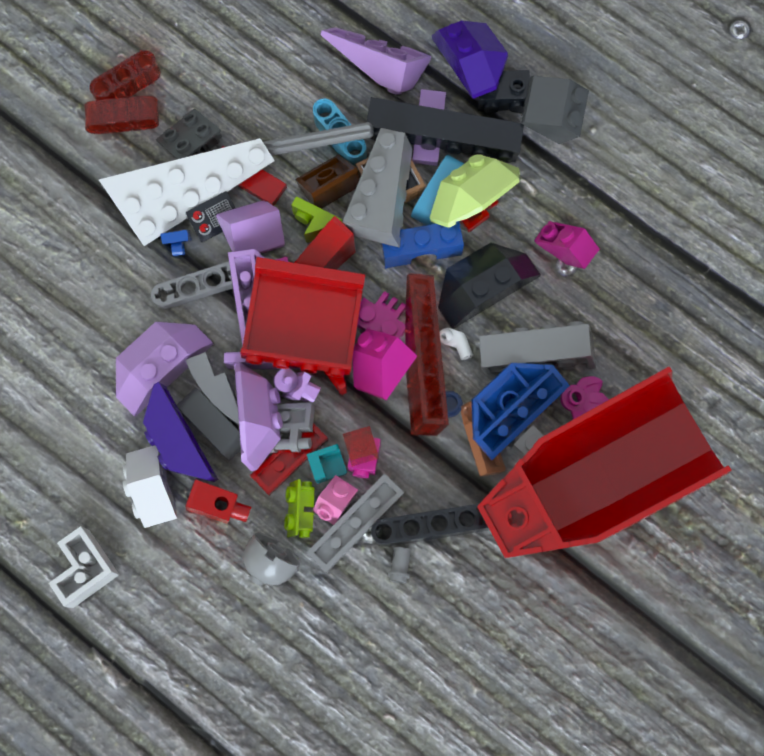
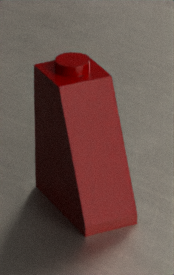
[294,216,356,270]

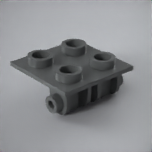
[156,108,222,159]

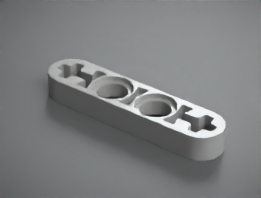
[151,261,233,310]

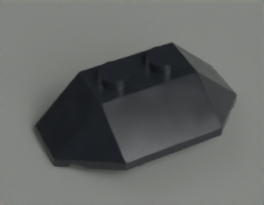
[438,242,541,329]

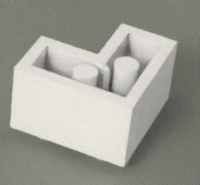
[123,445,177,528]
[49,526,120,608]

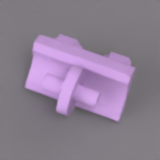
[273,369,321,402]

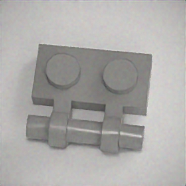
[270,402,315,453]

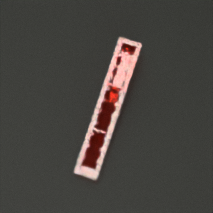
[405,273,449,436]

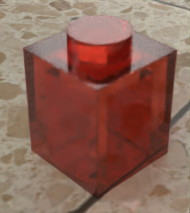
[343,426,378,466]

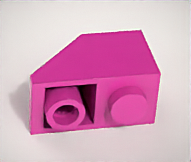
[534,221,600,269]

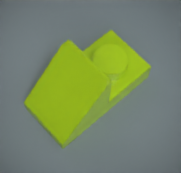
[291,196,343,243]

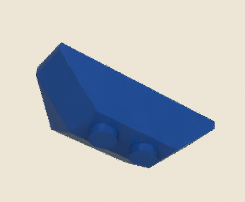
[471,363,570,460]

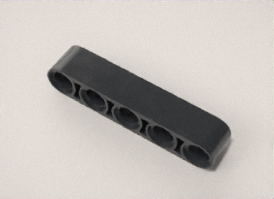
[371,503,489,547]

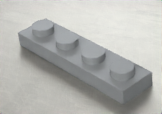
[306,473,404,573]

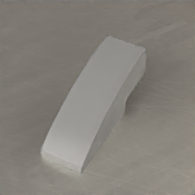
[185,352,239,427]

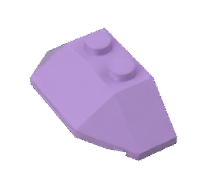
[228,249,265,346]
[116,322,213,417]
[234,362,283,471]

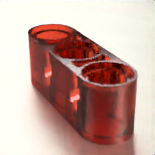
[89,50,161,109]
[84,96,159,134]

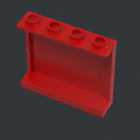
[240,257,365,378]

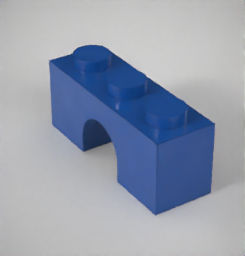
[381,221,464,269]

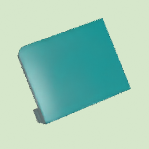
[306,444,347,484]

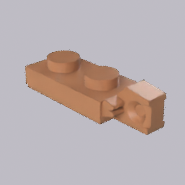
[461,401,506,477]

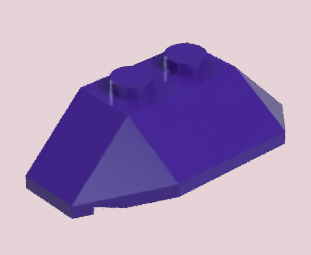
[432,20,508,99]
[143,382,219,482]

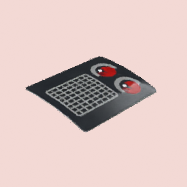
[186,191,236,243]

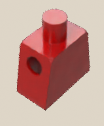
[186,479,251,524]

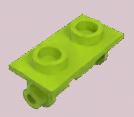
[284,479,315,538]

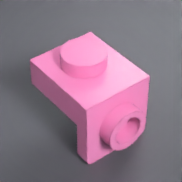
[313,475,358,525]

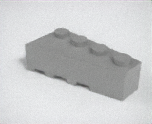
[343,128,413,248]
[479,321,596,374]

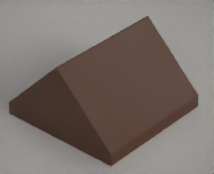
[295,154,359,209]

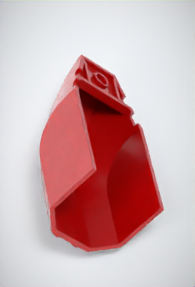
[477,366,732,558]

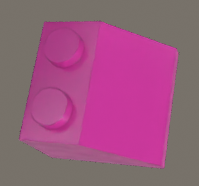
[352,328,417,400]

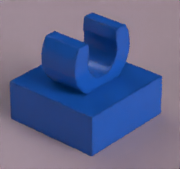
[161,230,192,256]

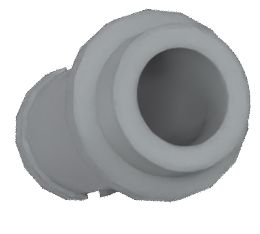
[388,547,411,583]

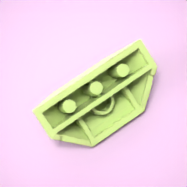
[429,154,520,228]

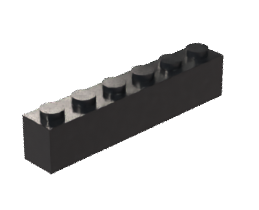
[366,97,524,163]

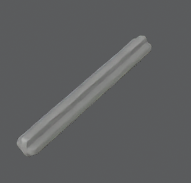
[263,122,374,156]

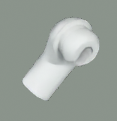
[438,328,473,360]

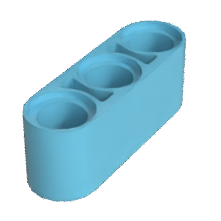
[313,98,367,167]
[411,155,465,225]

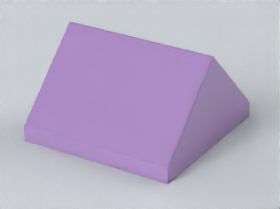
[216,201,285,254]

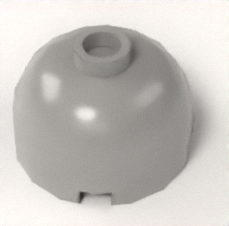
[243,532,300,586]

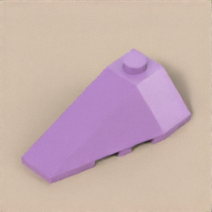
[321,27,431,94]

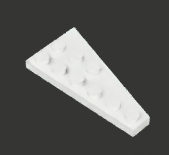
[99,138,275,246]

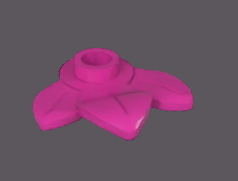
[560,376,609,419]

